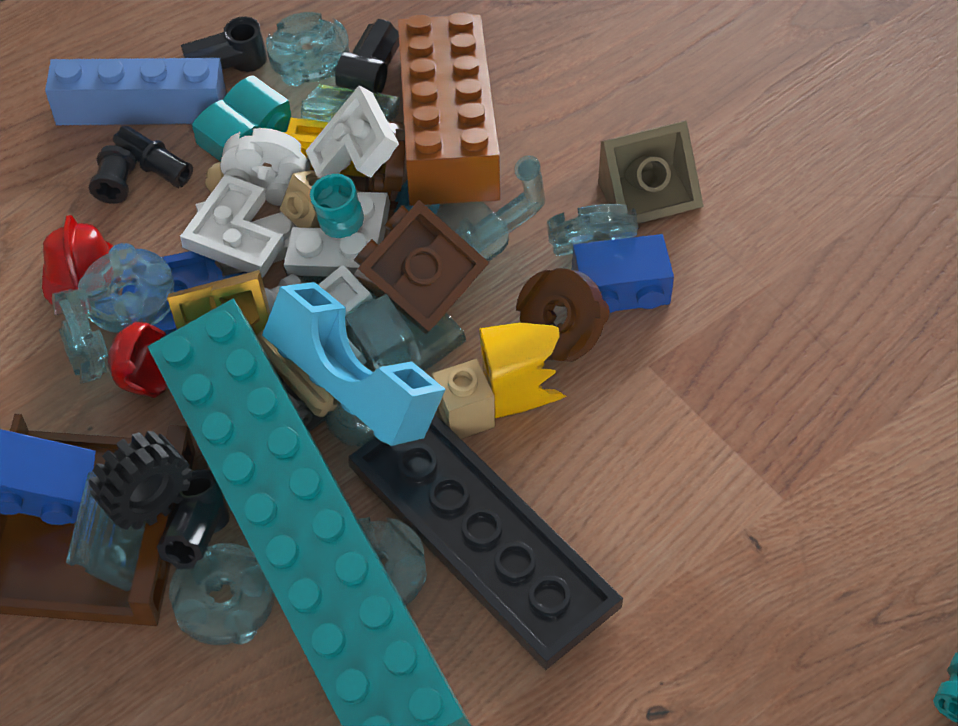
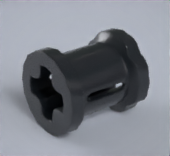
[88,145,136,204]

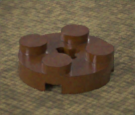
[365,121,405,210]
[516,268,610,362]

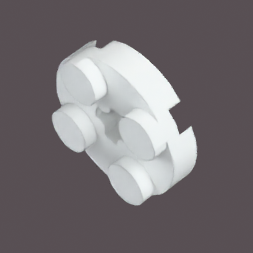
[220,128,311,206]

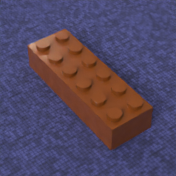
[398,12,500,206]

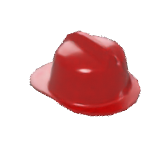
[42,215,115,309]

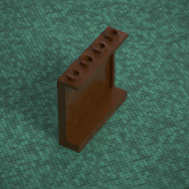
[0,414,195,626]

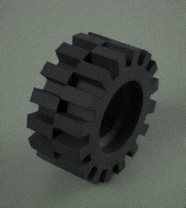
[89,431,192,530]

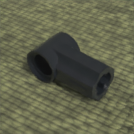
[181,16,267,72]
[335,19,399,98]
[157,469,230,569]

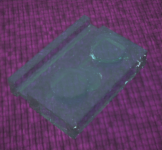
[301,84,400,123]
[66,471,146,592]

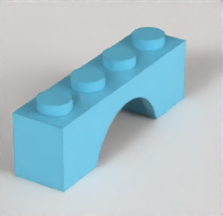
[262,282,446,446]

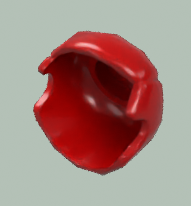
[107,322,167,398]

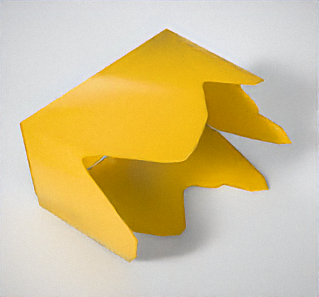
[479,323,567,418]

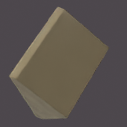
[598,121,704,228]

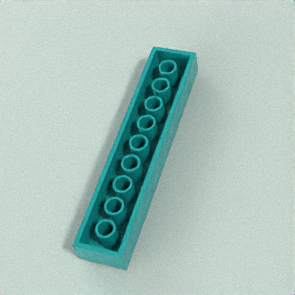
[147,298,472,726]

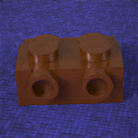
[353,200,489,334]

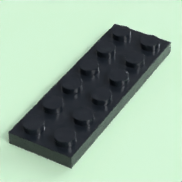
[348,414,623,670]

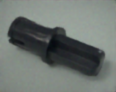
[113,126,193,188]

